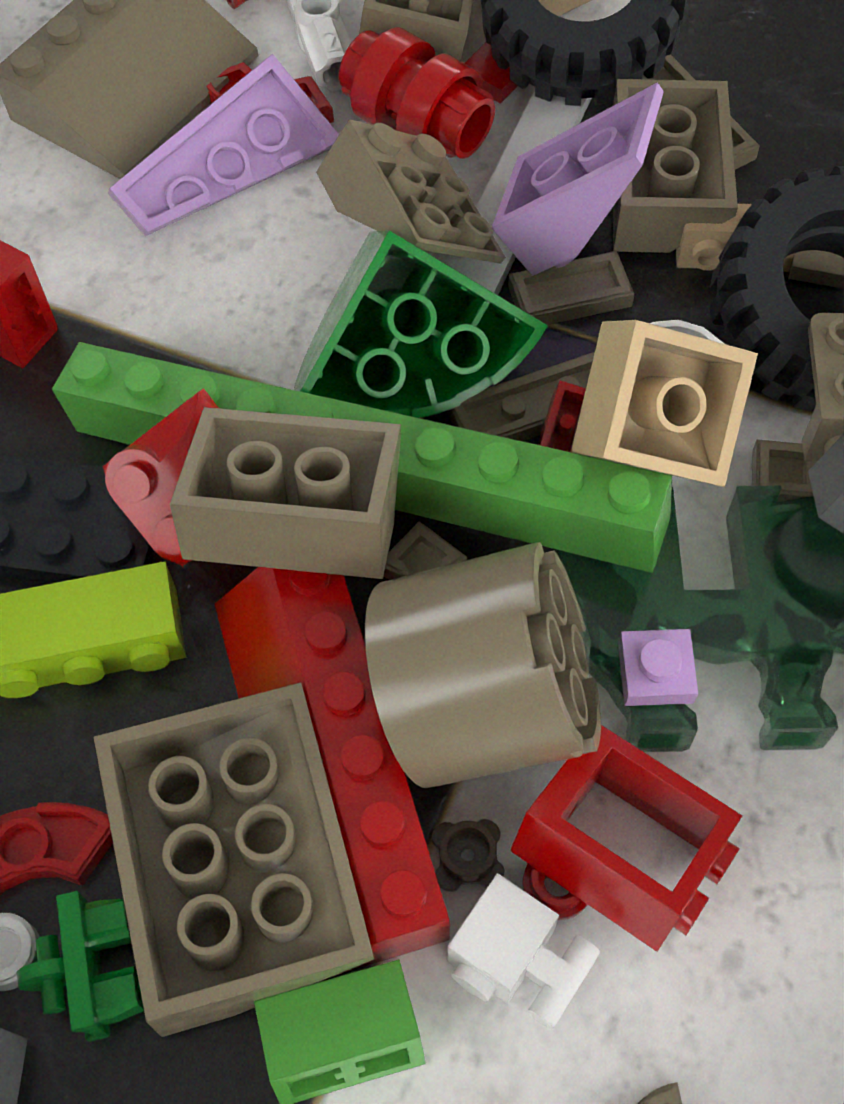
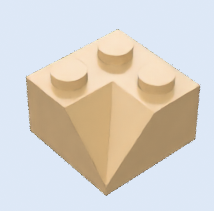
[571,320,758,487]

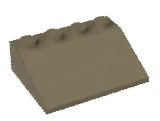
[0,0,259,179]
[94,683,374,1037]

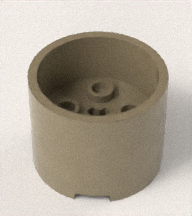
[365,541,601,788]

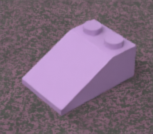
[492,83,664,276]

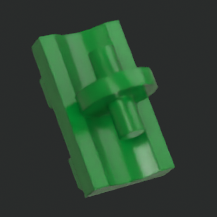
[17,891,144,1042]

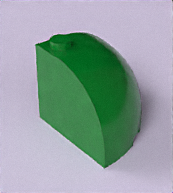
[294,230,548,418]

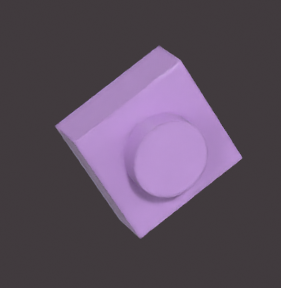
[618,629,698,706]

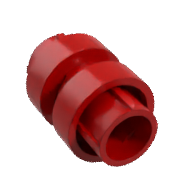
[339,27,495,159]

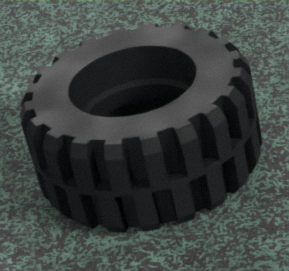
[481,0,687,106]
[709,166,844,411]

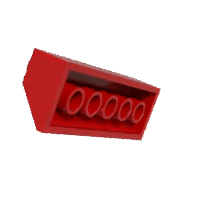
[215,567,450,976]

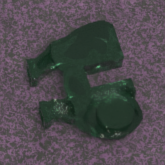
[552,485,844,752]

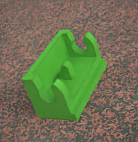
[254,959,426,1104]

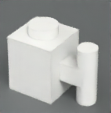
[447,873,600,1029]

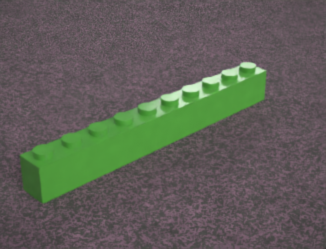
[52,342,672,573]

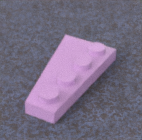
[108,54,339,236]

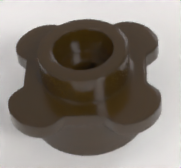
[432,819,505,892]

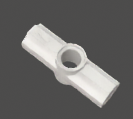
[287,0,351,92]

